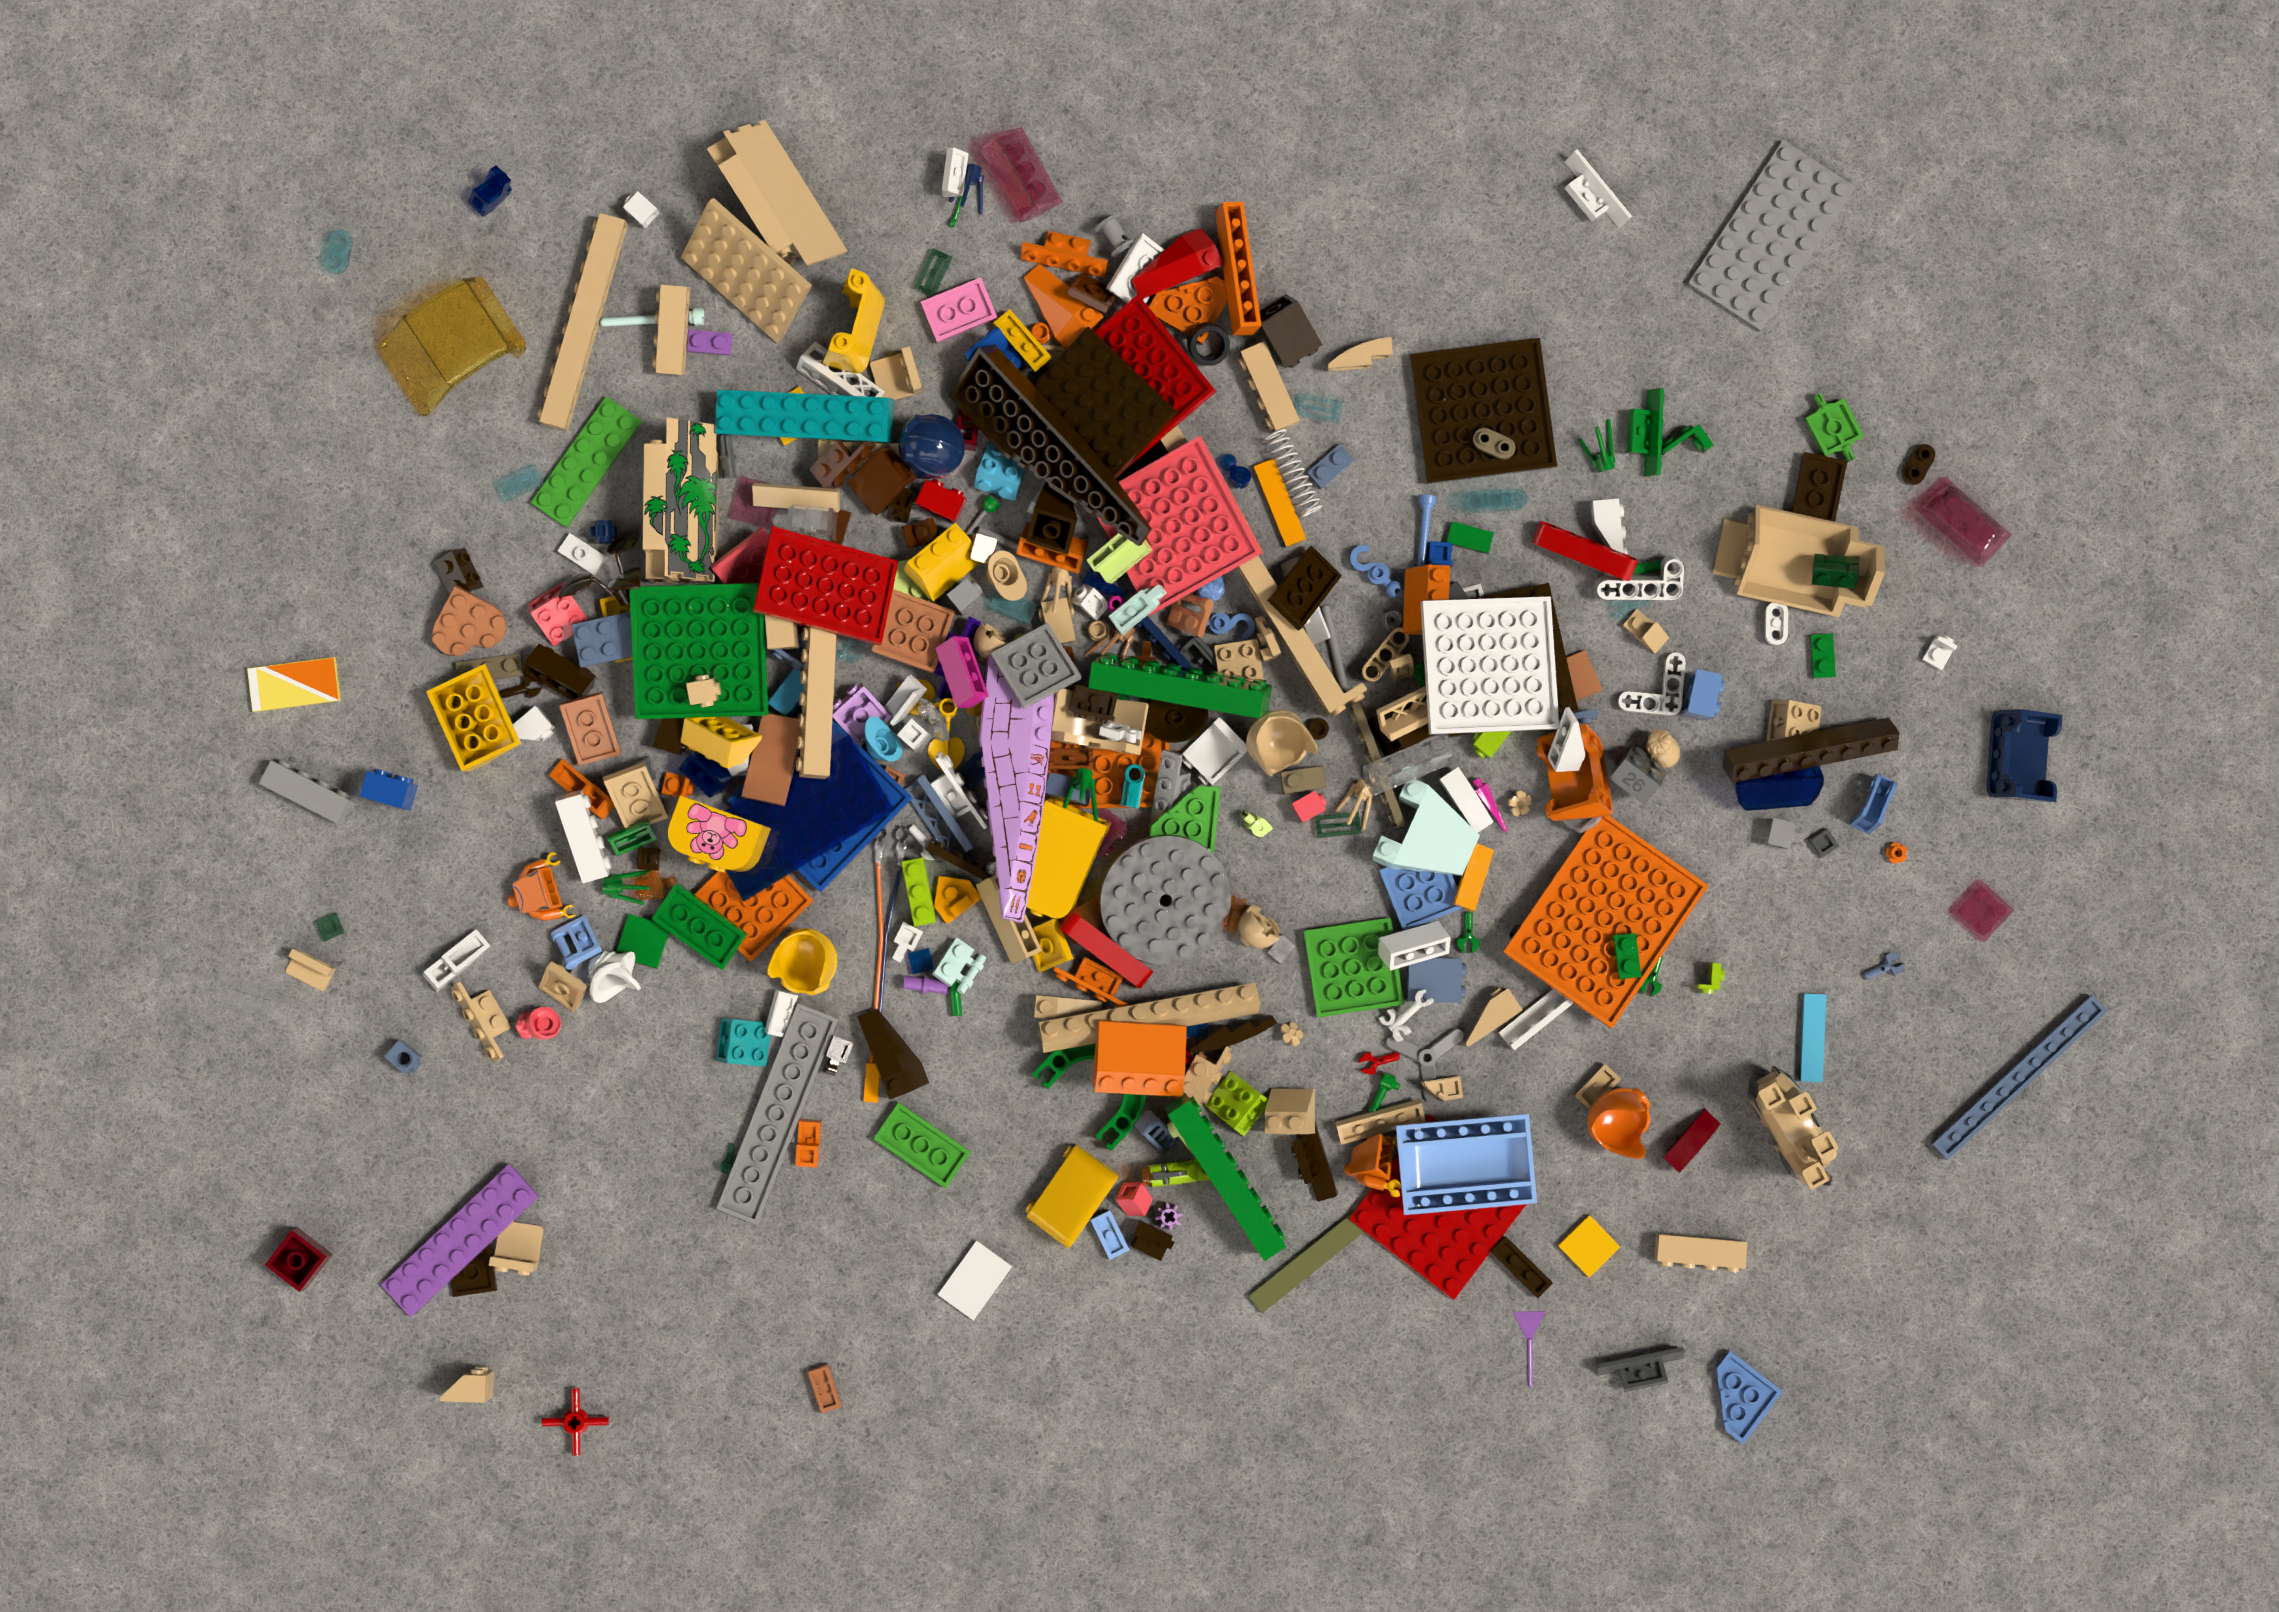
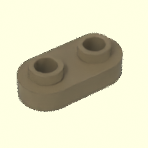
[1473,428,1515,460]

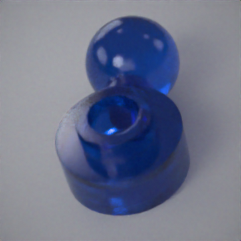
[1220,453,1251,489]

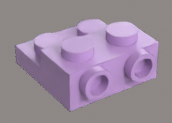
[832,683,892,746]

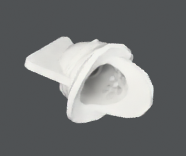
[570,950,641,1003]

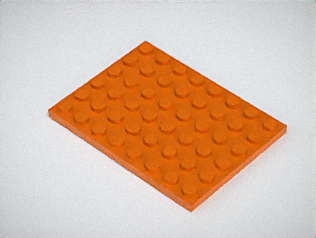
[1502,815,1709,1029]

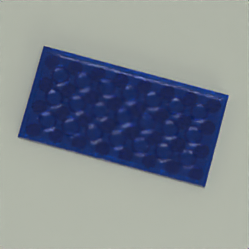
[725,735,895,902]

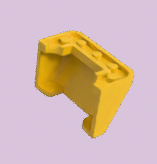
[822,268,885,374]
[1025,1144,1120,1249]

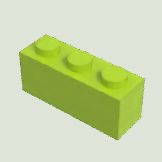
[902,858,937,927]

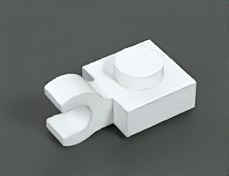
[892,922,923,963]

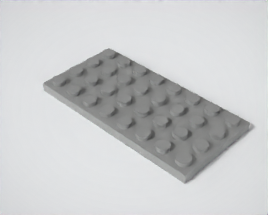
[1688,140,1856,332]

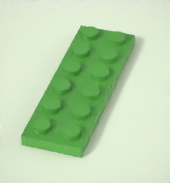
[531,396,643,528]

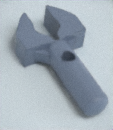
[1863,953,1905,980]

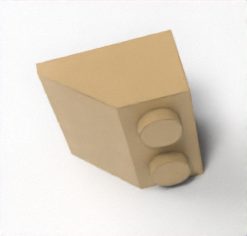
[1265,1088,1315,1134]
[440,1366,494,1403]

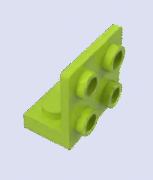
[1205,1071,1268,1136]

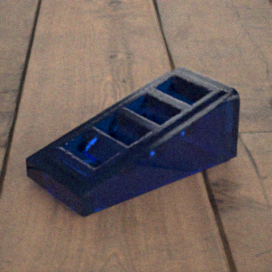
[1081,568,1127,600]

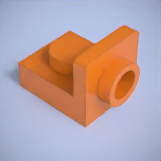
[661,772,695,798]

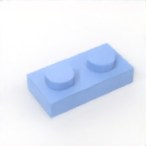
[1090,1210,1130,1260]

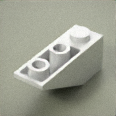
[1590,499,1628,555]

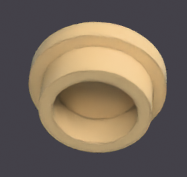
[1088,620,1110,642]

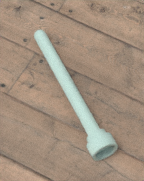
[600,308,704,327]

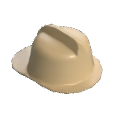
[986,550,1027,601]

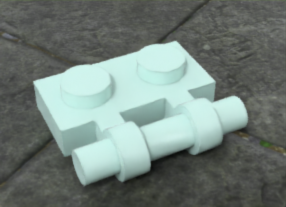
[932,937,986,994]

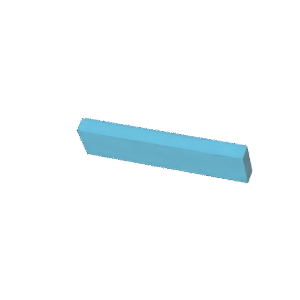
[1799,993,1826,1083]

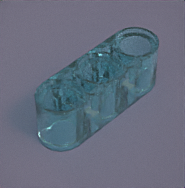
[1462,489,1528,513]

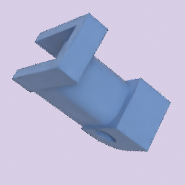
[1850,773,1898,835]

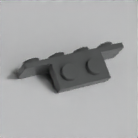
[1596,1346,1685,1392]

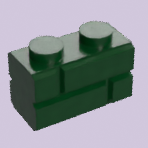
[1811,554,1859,589]

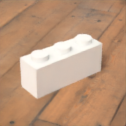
[1378,921,1450,970]

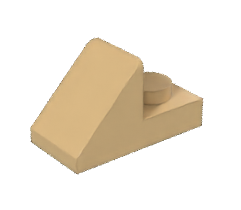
[1622,609,1669,654]

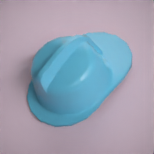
[864,716,903,762]

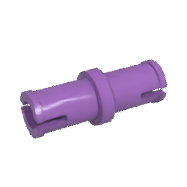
[903,975,948,995]

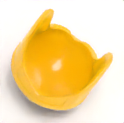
[767,928,837,995]

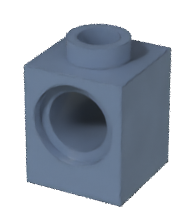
[385,1040,423,1074]

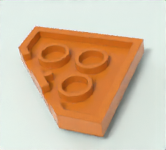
[1149,277,1228,345]

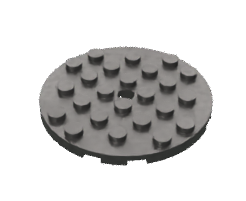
[1100,834,1231,964]

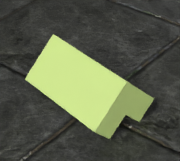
[1087,533,1153,584]

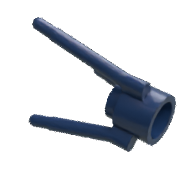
[949,164,984,215]

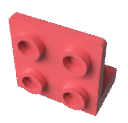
[527,581,589,646]

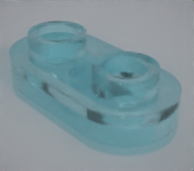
[324,230,353,274]

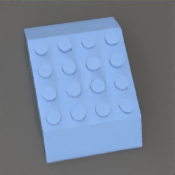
[1396,1114,1537,1215]

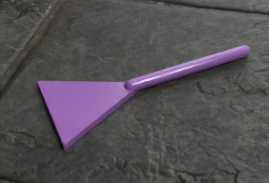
[1513,1311,1546,1387]

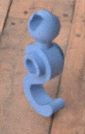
[1349,545,1403,598]
[1206,613,1255,640]

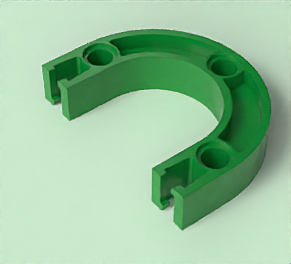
[1032,1043,1146,1151]

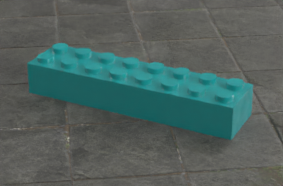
[715,390,894,443]

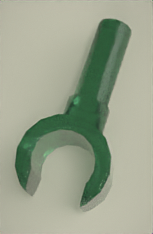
[720,1143,734,1175]

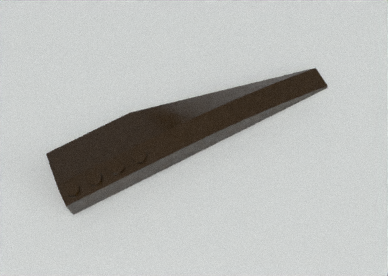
[948,344,1152,546]

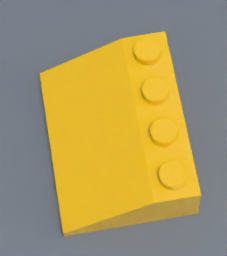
[426,664,521,772]

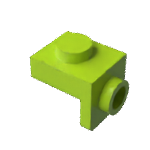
[1695,963,1725,994]

